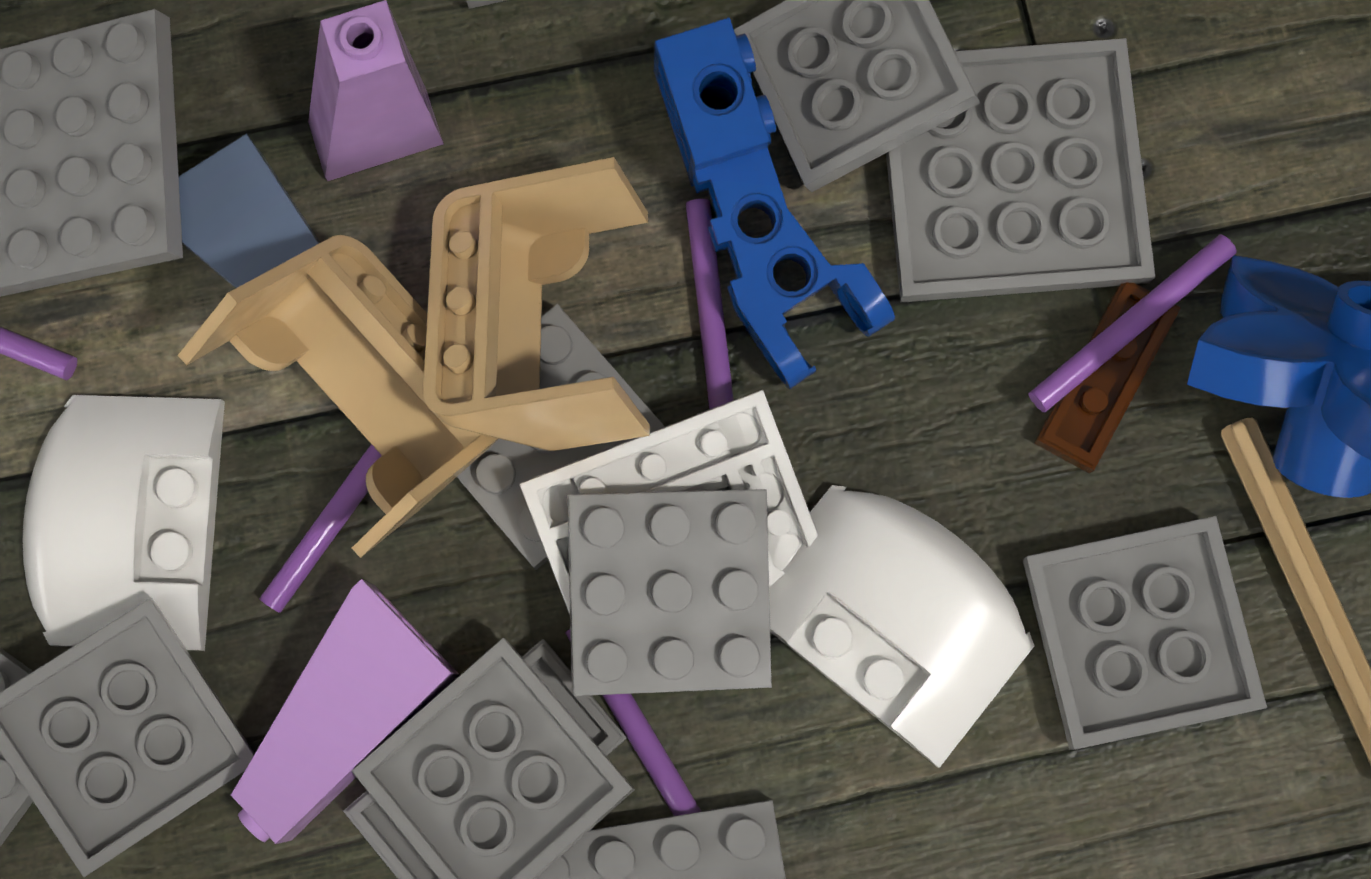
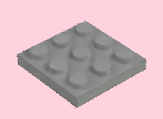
[734,0,980,193]
[457,304,665,570]
[567,489,772,696]
[1022,516,1267,750]
[0,598,255,877]
[352,638,635,879]

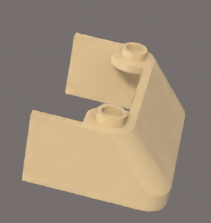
[423,157,650,451]
[177,235,499,558]

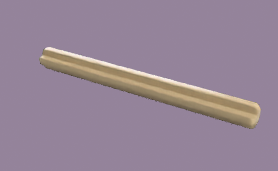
[1221,417,1371,765]

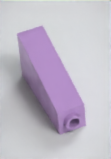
[308,0,444,181]
[231,579,460,844]

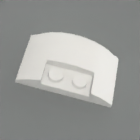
[519,390,818,615]
[23,395,225,651]
[769,485,1034,768]

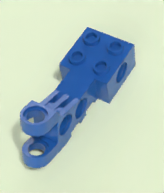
[654,17,895,389]

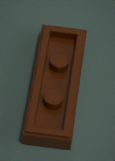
[1034,282,1181,474]

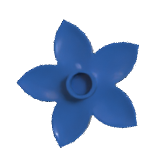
[1187,255,1371,498]

